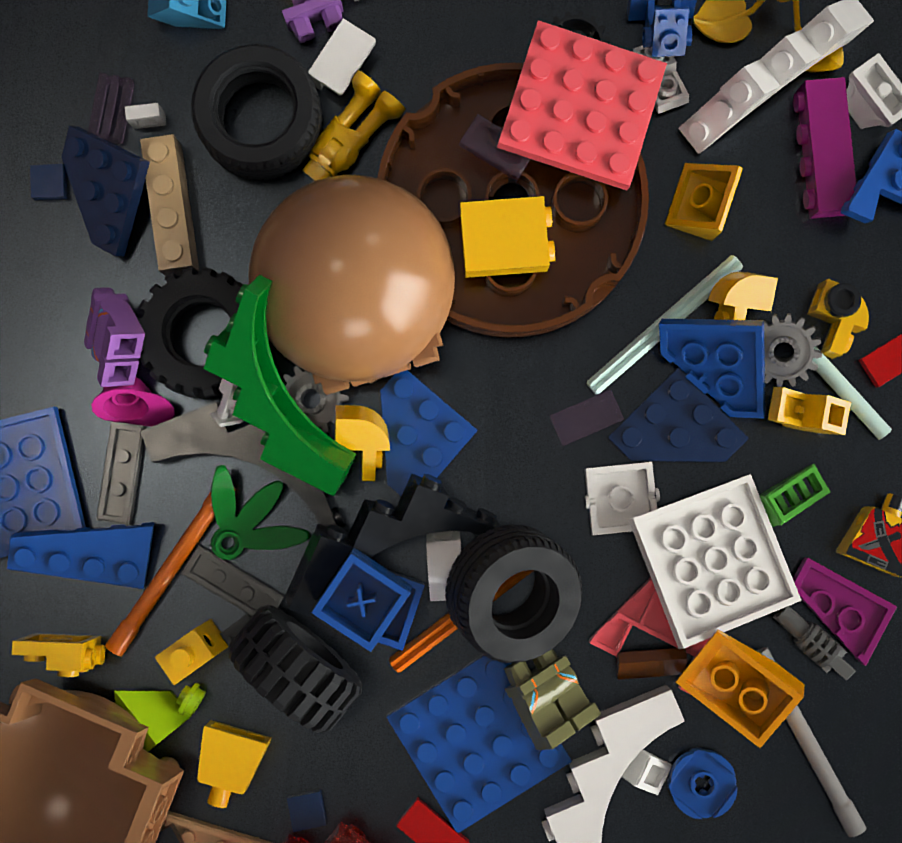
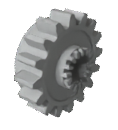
[764,313,822,387]
[283,366,349,434]

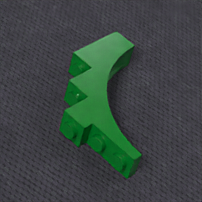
[204,274,356,497]

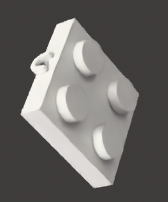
[584,462,660,535]

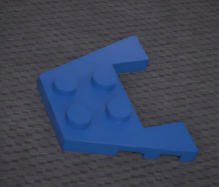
[840,129,902,224]

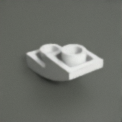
[633,45,689,114]

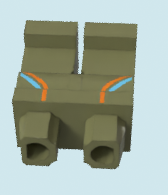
[504,649,601,750]

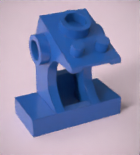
[627,0,697,57]

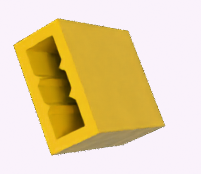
[460,196,555,278]

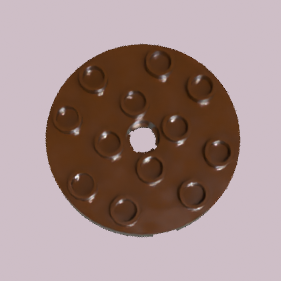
[377,62,649,337]

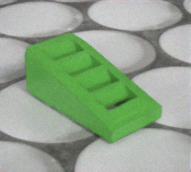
[759,464,830,527]

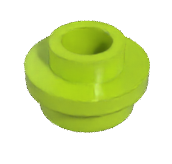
[176,683,206,716]

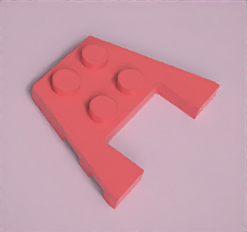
[588,577,710,695]

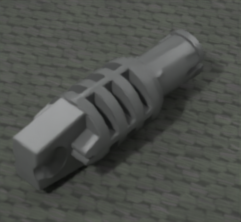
[773,606,856,680]

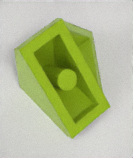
[114,690,192,752]

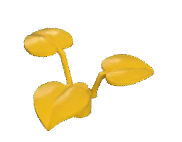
[693,0,844,72]

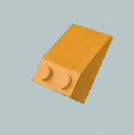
[676,630,805,748]

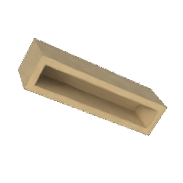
[140,134,200,276]

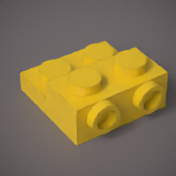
[12,633,105,677]

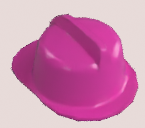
[91,377,174,427]

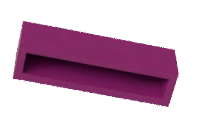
[793,77,856,219]

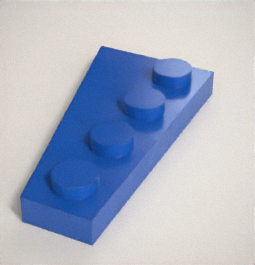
[7,522,154,589]

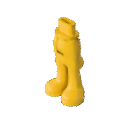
[302,70,406,181]

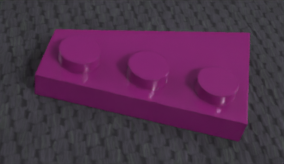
[793,557,897,666]

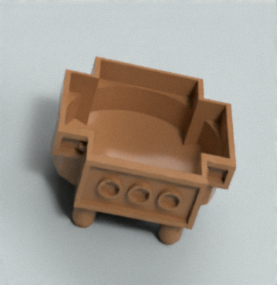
[0,678,184,843]

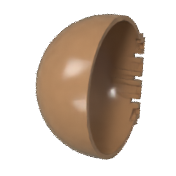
[248,175,455,395]

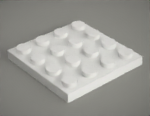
[629,474,801,649]

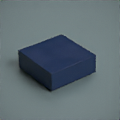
[30,164,67,200]
[287,789,327,832]

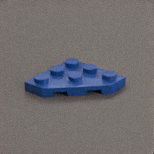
[659,319,765,418]
[380,370,478,496]

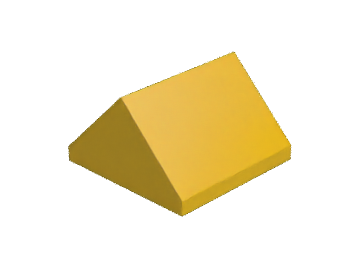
[665,163,743,241]

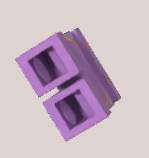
[84,288,145,387]

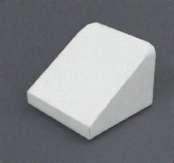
[622,750,672,795]

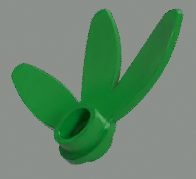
[211,465,310,560]

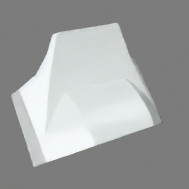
[846,53,902,129]

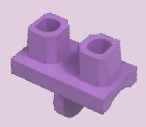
[282,0,344,43]

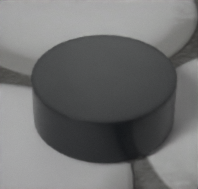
[824,283,861,318]

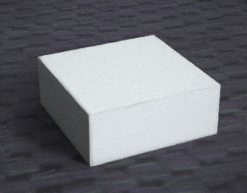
[125,103,166,129]

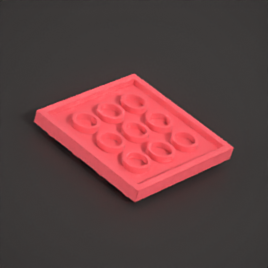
[497,20,667,191]

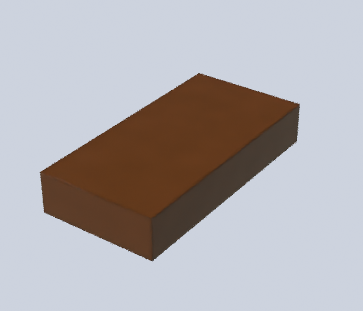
[616,648,688,680]

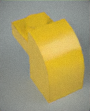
[708,272,778,320]
[807,279,869,359]
[768,387,851,435]
[335,405,390,481]

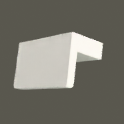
[308,18,376,95]

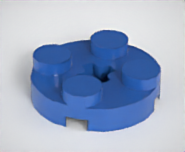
[667,747,738,819]

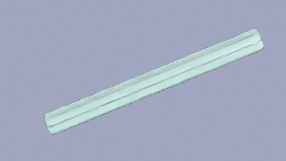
[586,255,743,395]

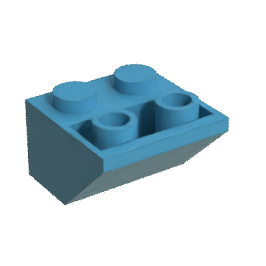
[147,0,227,29]

